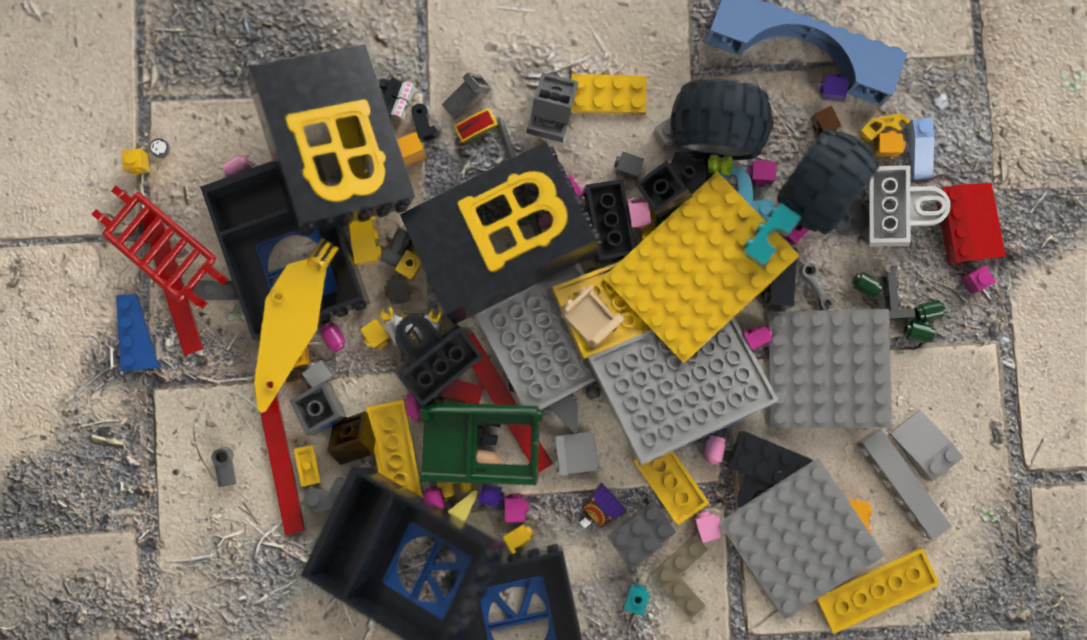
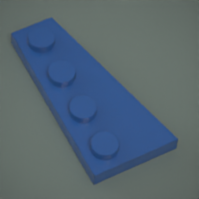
[116,294,161,372]

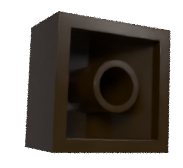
[327,411,376,465]

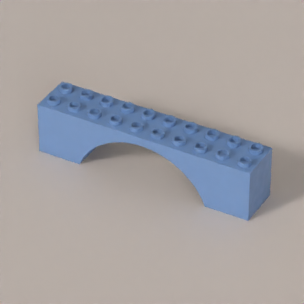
[705,0,908,106]

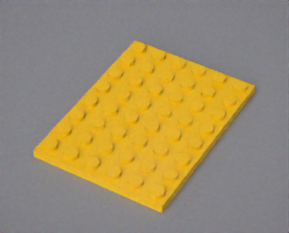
[603,172,800,364]

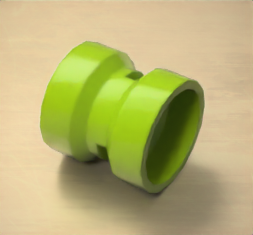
[708,155,733,175]

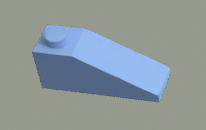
[905,118,934,181]

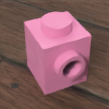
[627,197,651,229]
[693,511,721,543]

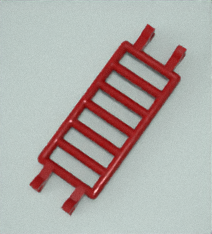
[91,185,228,309]

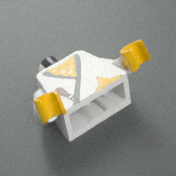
[381,307,442,358]

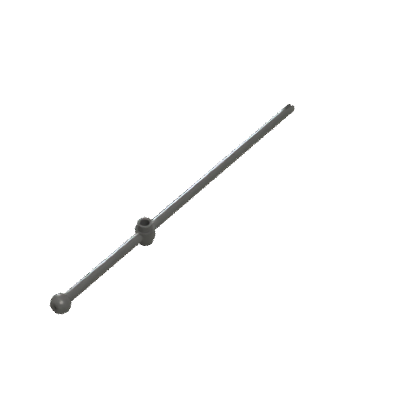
[497,117,601,400]

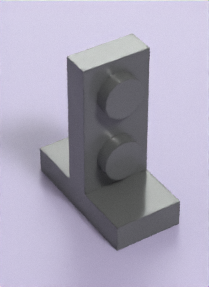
[442,72,492,119]
[882,272,915,320]
[189,280,239,302]

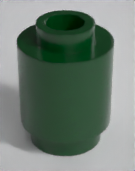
[852,272,883,298]
[914,300,946,323]
[904,321,935,344]

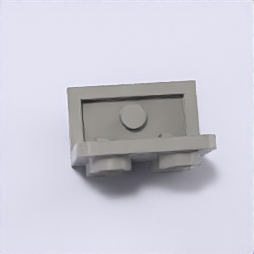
[552,432,598,476]

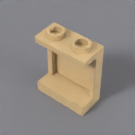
[560,285,624,349]

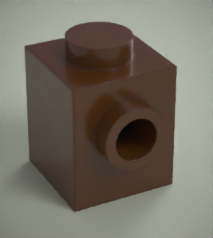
[810,106,842,136]

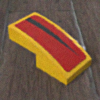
[454,108,498,143]

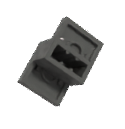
[526,73,579,143]
[607,500,676,570]

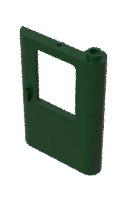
[420,403,543,486]

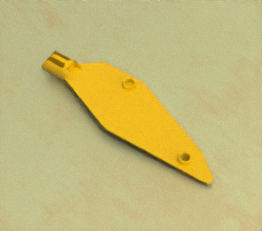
[254,238,338,412]

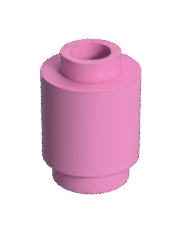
[222,155,253,177]
[703,435,726,465]

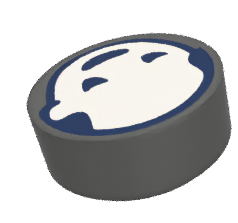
[149,138,170,158]

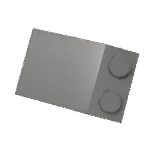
[889,410,964,481]

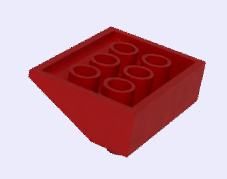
[936,183,1006,266]

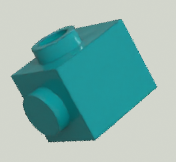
[623,583,650,616]

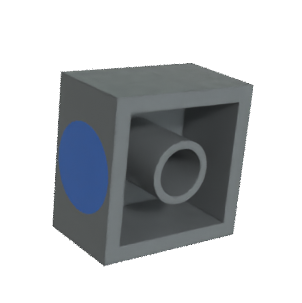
[290,382,347,436]

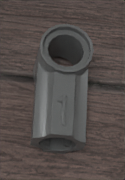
[380,228,411,268]
[211,447,237,487]

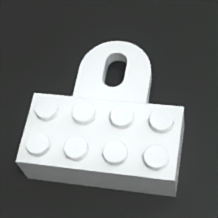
[869,165,950,246]

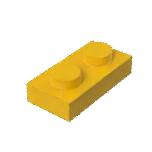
[294,445,322,487]

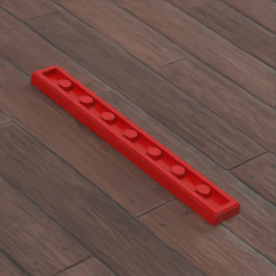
[142,206,204,355]
[468,333,553,473]
[260,381,305,535]

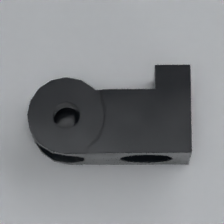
[411,103,438,143]

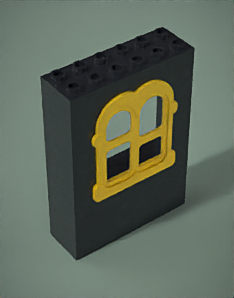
[248,44,415,236]
[400,142,602,325]

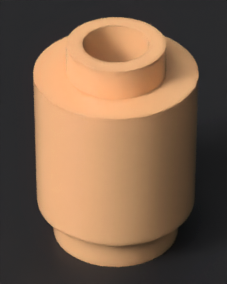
[477,449,501,464]

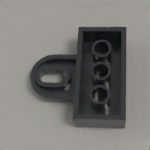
[582,179,636,264]
[394,315,483,406]
[726,431,814,508]

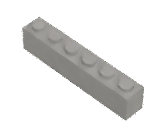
[857,429,952,540]

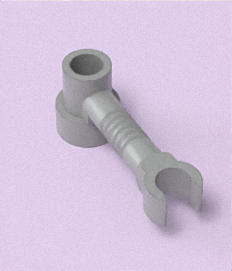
[799,263,833,310]

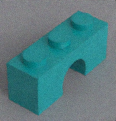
[743,203,801,268]

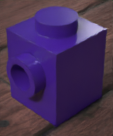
[819,74,849,102]
[478,484,505,507]

